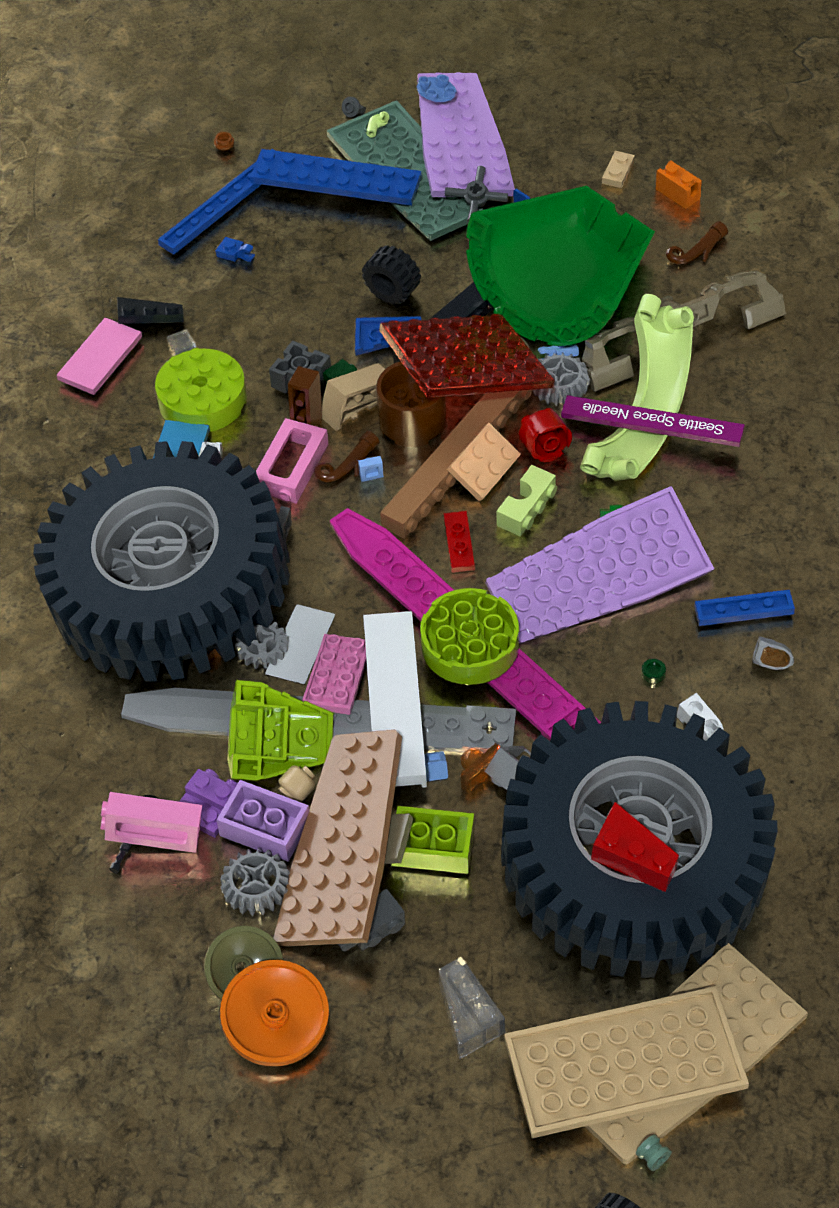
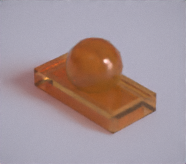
[460,743,500,792]

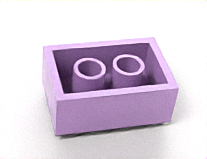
[217,780,309,862]

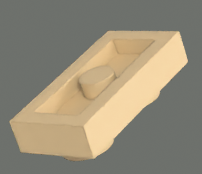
[602,151,635,188]

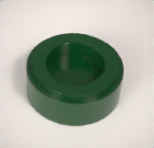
[641,659,666,684]

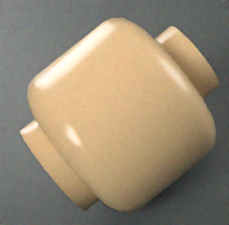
[278,765,316,802]

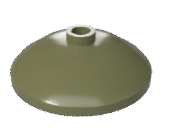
[204,926,283,1000]

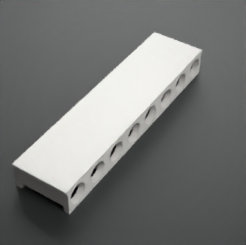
[363,611,427,788]

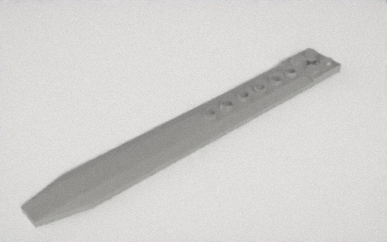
[121,688,516,754]

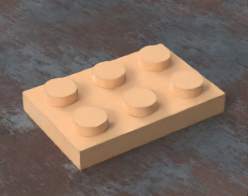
[447,422,521,501]

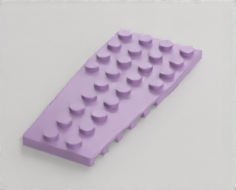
[417,72,515,197]
[485,486,714,644]

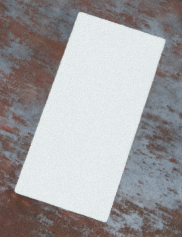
[265,604,335,684]

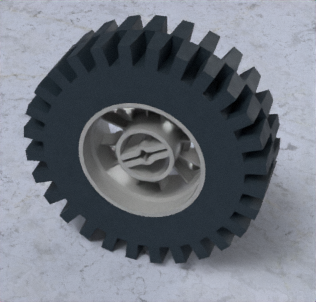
[33,441,290,681]
[501,701,778,978]

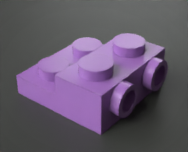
[179,769,237,838]

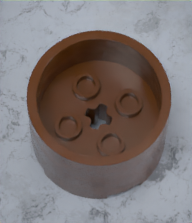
[376,360,446,447]

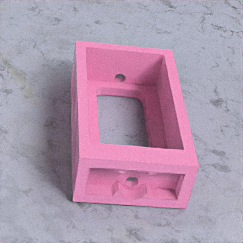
[256,418,329,504]
[100,792,202,853]

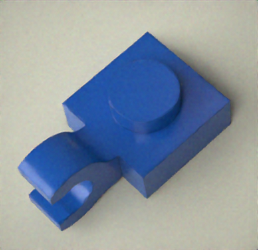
[215,237,255,262]

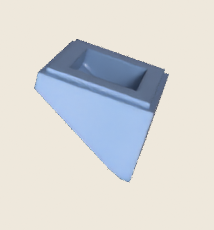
[424,751,448,781]

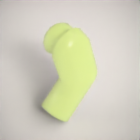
[366,111,390,137]

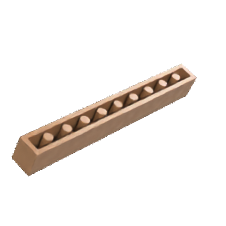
[380,368,532,539]

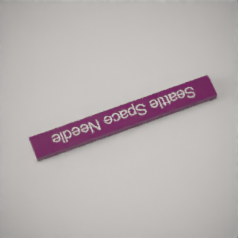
[561,395,745,447]

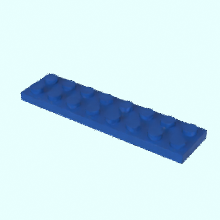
[250,149,421,206]

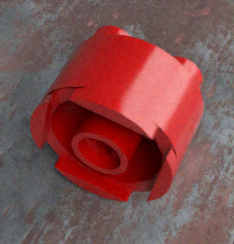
[519,408,572,462]

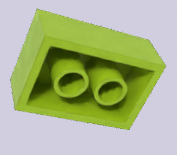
[391,806,475,874]

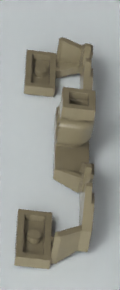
[582,271,786,391]

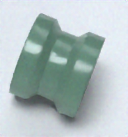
[636,1134,672,1171]

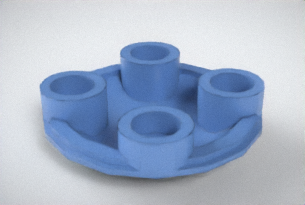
[417,74,457,102]

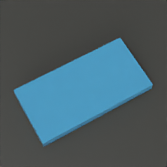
[153,420,210,458]

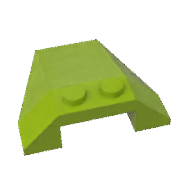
[227,680,333,781]

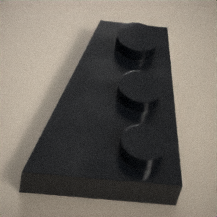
[117,297,184,324]

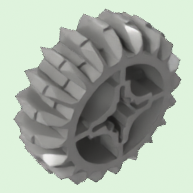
[530,353,590,406]
[220,847,290,916]

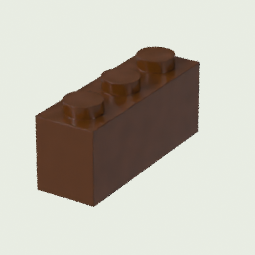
[288,366,322,434]

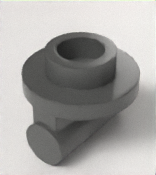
[342,97,366,117]

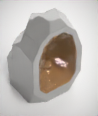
[752,636,794,670]

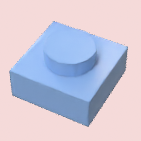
[358,456,384,482]

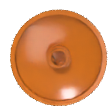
[220,960,329,1066]

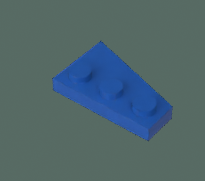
[355,316,421,356]

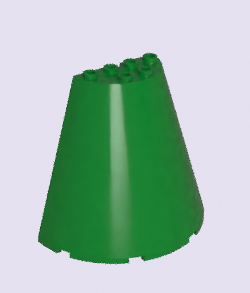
[466,185,655,346]

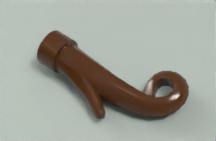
[666,221,728,264]
[314,431,380,482]

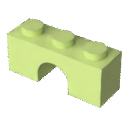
[496,465,557,537]

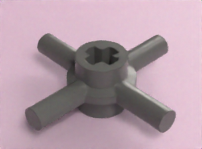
[445,166,508,222]

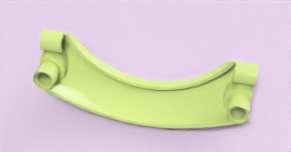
[580,294,694,481]

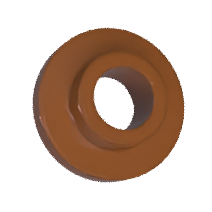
[214,132,234,151]

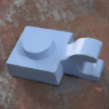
[538,344,579,359]

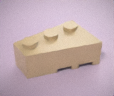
[321,363,385,431]

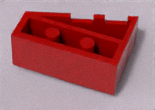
[591,802,679,892]

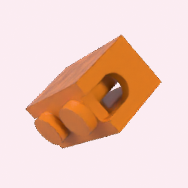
[656,161,702,209]

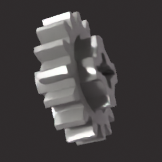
[235,622,288,669]

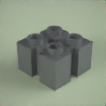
[269,340,331,393]

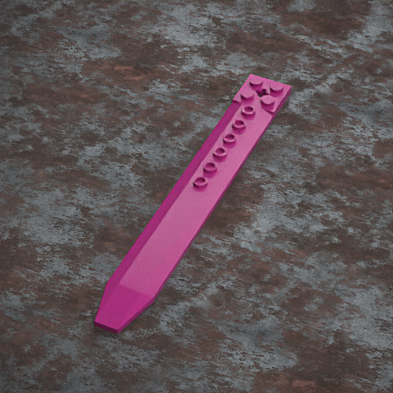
[330,508,601,741]

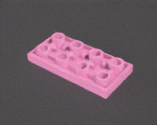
[57,318,142,395]
[302,634,367,715]

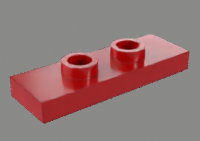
[443,511,475,573]

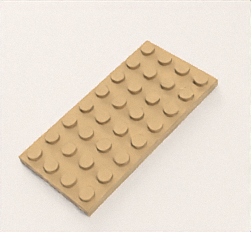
[504,986,749,1138]

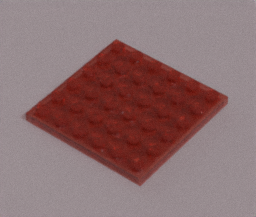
[379,314,555,398]

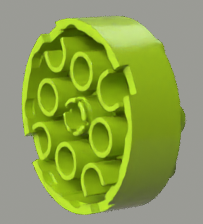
[155,348,247,432]
[420,588,519,685]

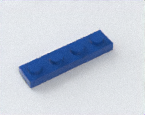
[694,590,795,626]

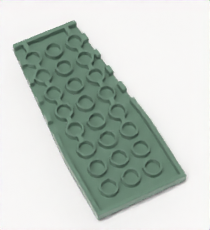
[327,100,483,241]

